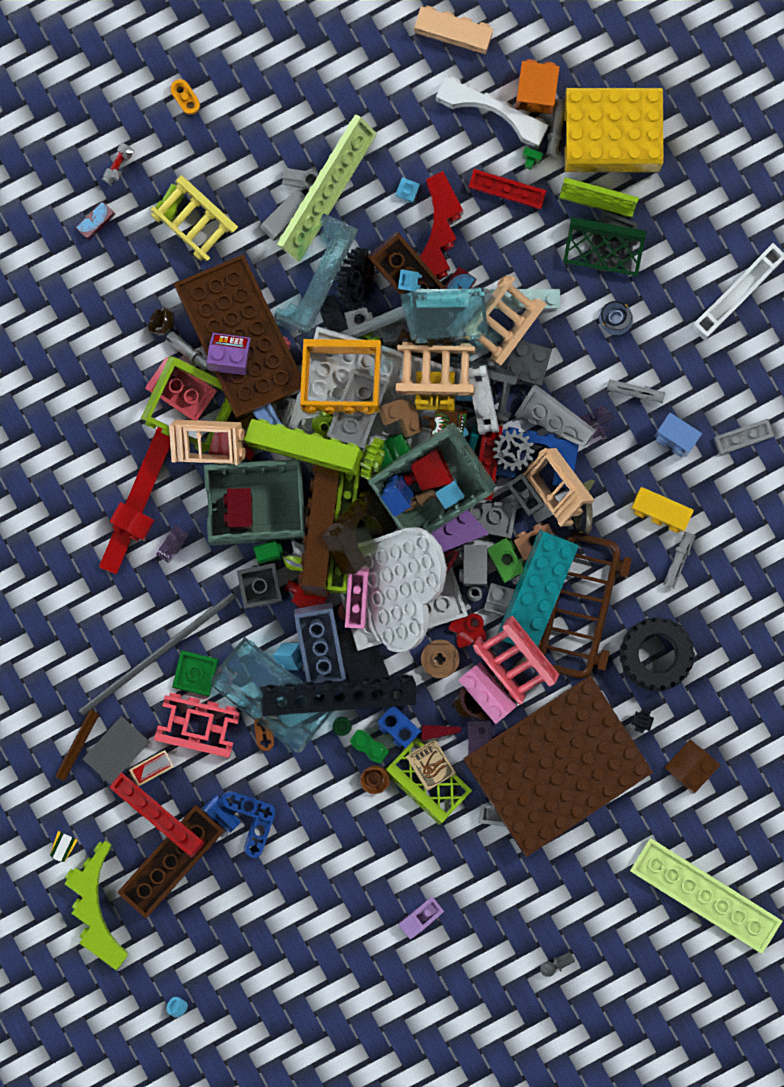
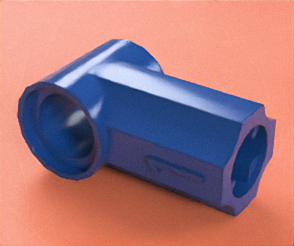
[202,795,241,833]

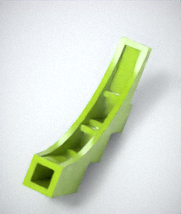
[64,840,130,971]

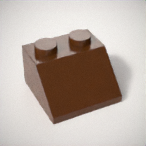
[664,740,721,794]

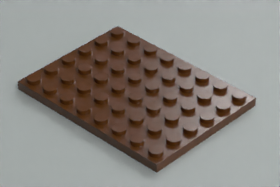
[463,675,653,857]

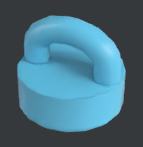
[167,997,188,1017]

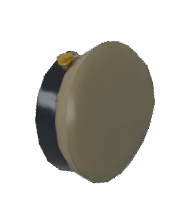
[571,503,593,534]

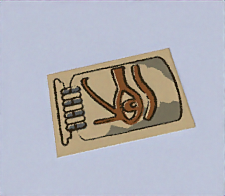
[406,739,456,791]

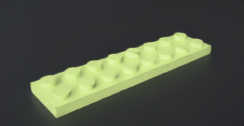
[277,115,377,262]
[630,838,782,954]

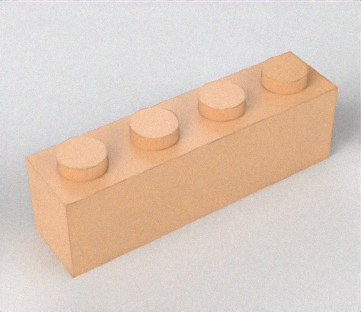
[414,6,493,54]

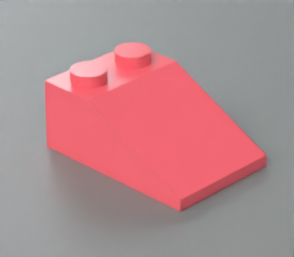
[145,357,217,420]

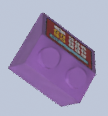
[207,333,251,375]

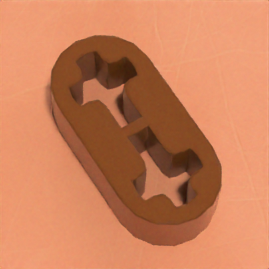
[254,715,274,751]

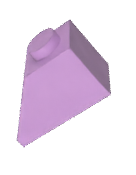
[398,897,444,939]

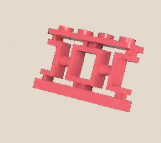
[154,692,241,758]

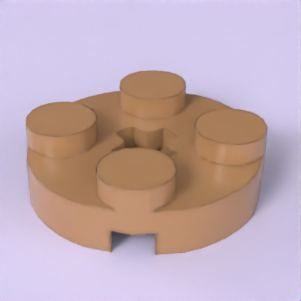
[421,640,459,678]

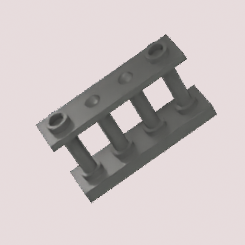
[450,356,520,422]

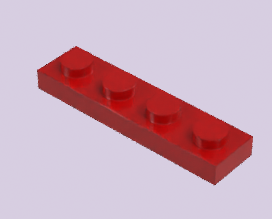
[468,169,547,210]
[479,424,503,502]

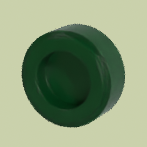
[332,717,352,736]

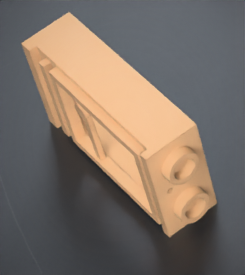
[169,420,246,465]
[523,448,595,527]

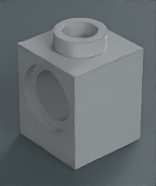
[344,308,373,329]

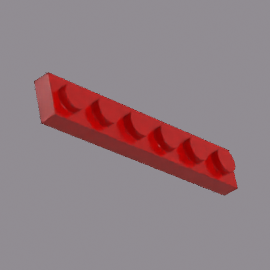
[109,772,205,858]

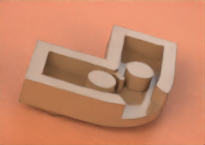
[379,399,423,438]

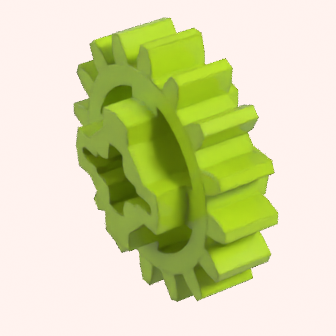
[359,437,385,479]

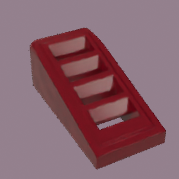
[422,725,461,741]

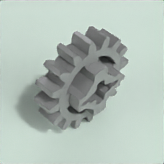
[492,430,534,472]

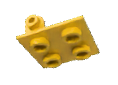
[415,371,455,410]

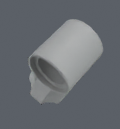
[282,168,318,190]

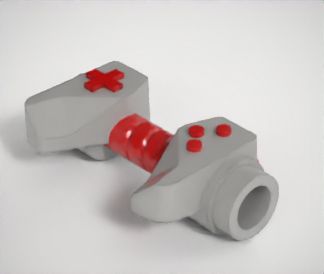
[102,143,135,185]

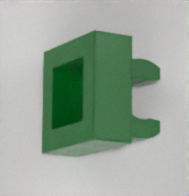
[522,147,543,170]

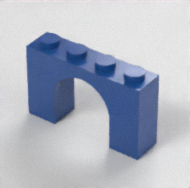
[496,427,579,489]

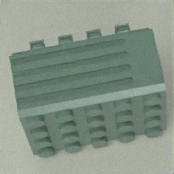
[368,423,496,533]
[204,459,306,546]

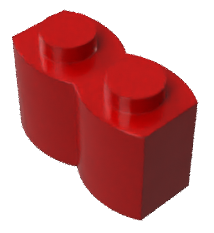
[109,502,155,542]

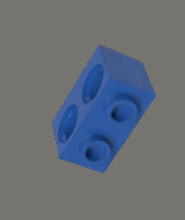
[377,706,421,748]

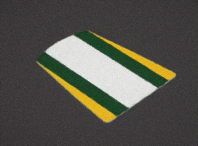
[50,831,78,862]

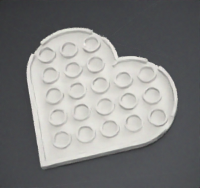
[358,527,447,652]

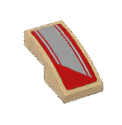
[129,750,174,786]

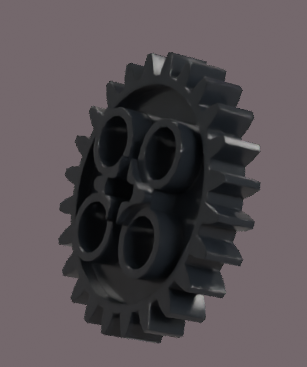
[335,247,378,310]

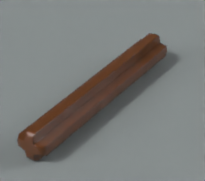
[56,710,99,781]

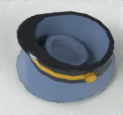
[599,301,633,335]

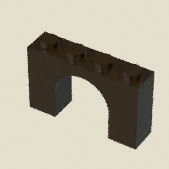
[322,490,397,574]

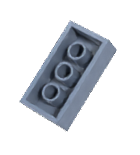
[294,602,346,683]

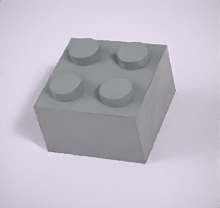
[459,545,487,587]

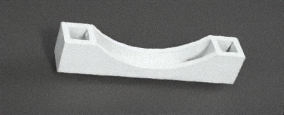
[436,77,548,149]
[691,243,784,341]

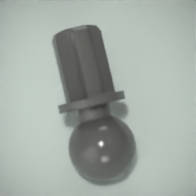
[540,952,575,977]

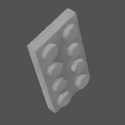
[326,369,389,451]

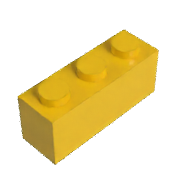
[630,487,694,534]

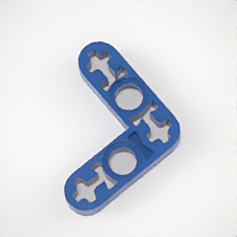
[221,791,275,858]

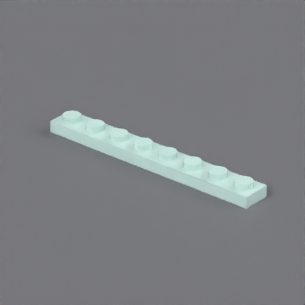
[413,289,560,309]

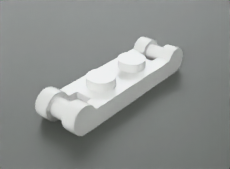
[469,365,499,435]

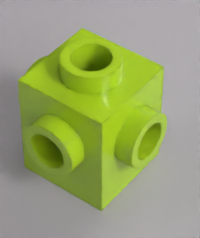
[312,412,334,436]

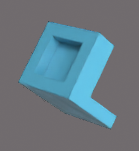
[435,478,464,509]
[273,643,303,670]

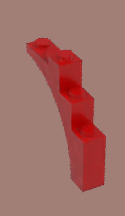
[419,171,463,280]

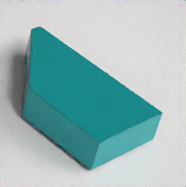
[468,424,479,452]

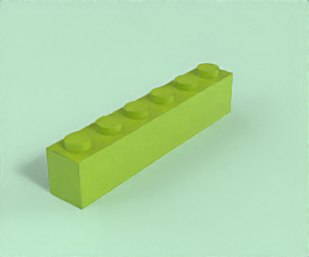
[244,418,363,475]

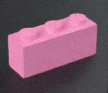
[345,567,370,629]
[459,662,517,724]

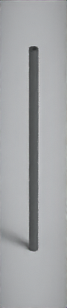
[79,593,236,716]

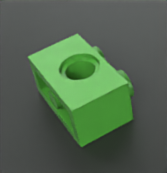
[487,538,525,584]

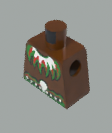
[421,410,468,437]

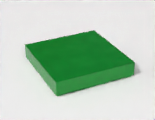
[172,650,219,697]

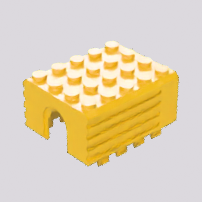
[564,88,663,172]

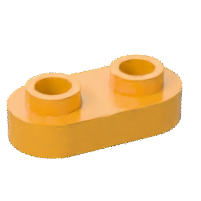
[170,79,200,115]

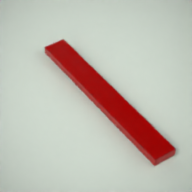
[99,427,171,575]

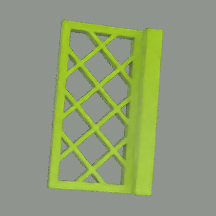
[559,177,639,218]
[386,737,472,825]

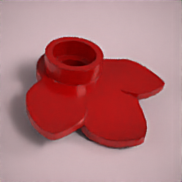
[449,613,486,648]

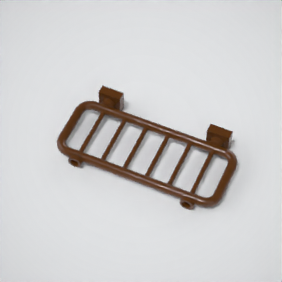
[538,533,632,678]

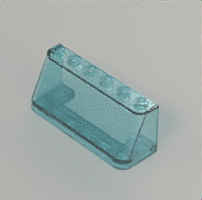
[210,637,333,753]

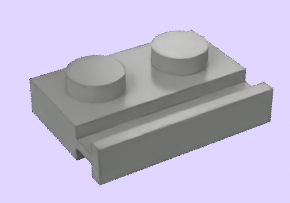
[484,583,515,616]

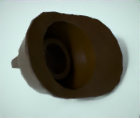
[452,687,491,721]

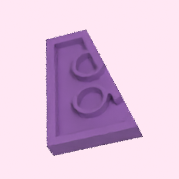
[431,510,490,553]

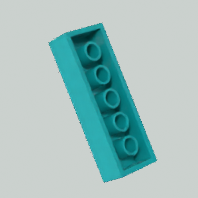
[497,529,579,647]

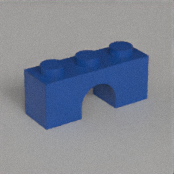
[381,473,415,517]

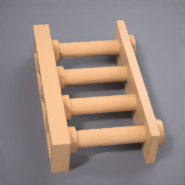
[461,275,546,366]
[396,342,476,396]

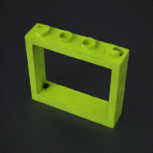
[140,356,232,453]

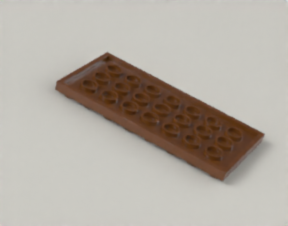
[174,254,301,419]

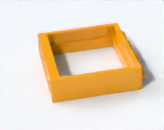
[300,339,382,415]

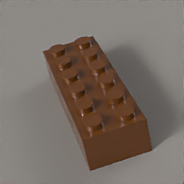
[367,232,472,345]
[117,805,225,919]

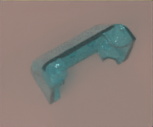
[400,287,488,344]

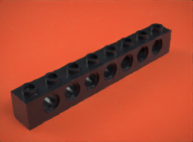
[260,674,416,716]

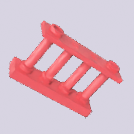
[473,615,559,705]

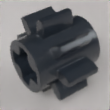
[631,709,654,733]

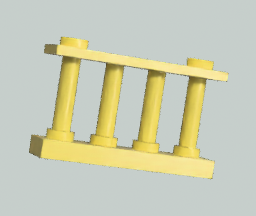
[149,175,238,261]

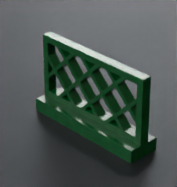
[563,217,647,276]

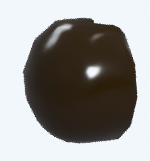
[148,307,175,336]

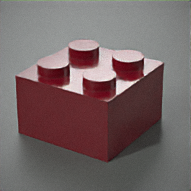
[224,488,253,531]

